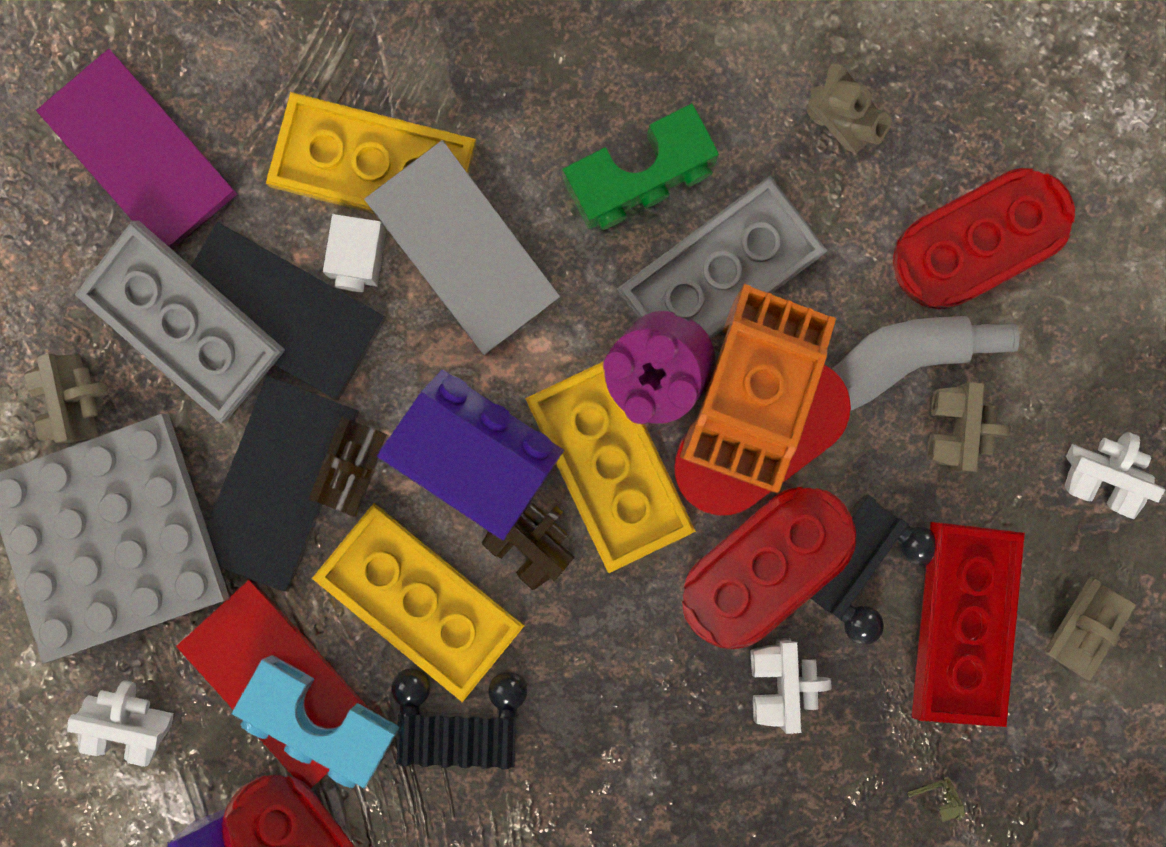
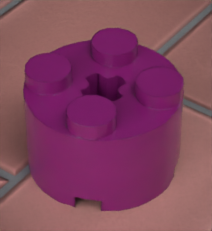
[603,311,716,424]

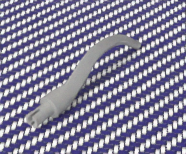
[713,316,1020,411]

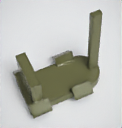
[907,776,966,822]

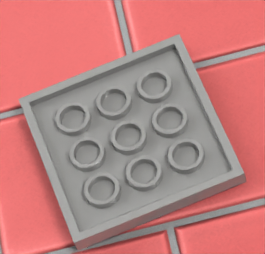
[0,414,230,664]

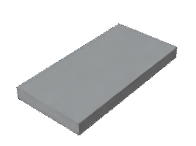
[364,140,560,355]
[617,176,828,340]
[75,221,285,423]

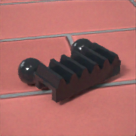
[810,495,935,645]
[391,668,527,770]

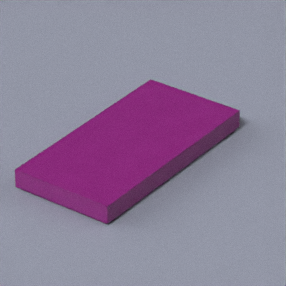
[36,48,237,250]

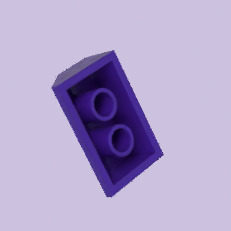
[377,369,564,541]

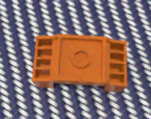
[680,283,836,493]

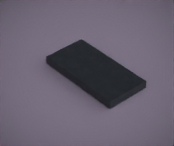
[191,222,386,401]
[206,376,359,592]

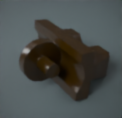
[308,416,389,517]
[482,503,575,590]

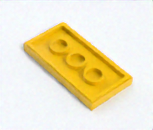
[266,92,477,214]
[525,361,696,573]
[312,503,525,702]

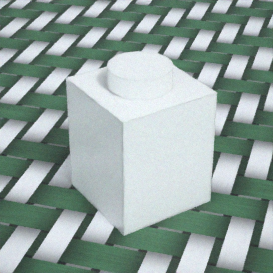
[323,214,387,292]

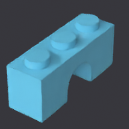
[231,655,400,788]

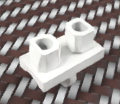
[1064,432,1165,519]
[751,638,832,734]
[67,680,174,767]

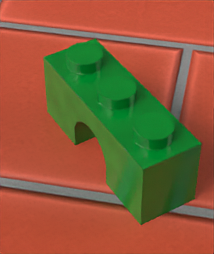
[562,103,719,230]

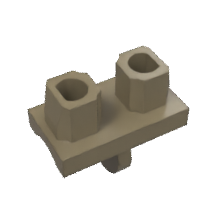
[807,63,892,153]
[24,353,109,443]
[927,382,1011,473]
[1044,578,1136,681]

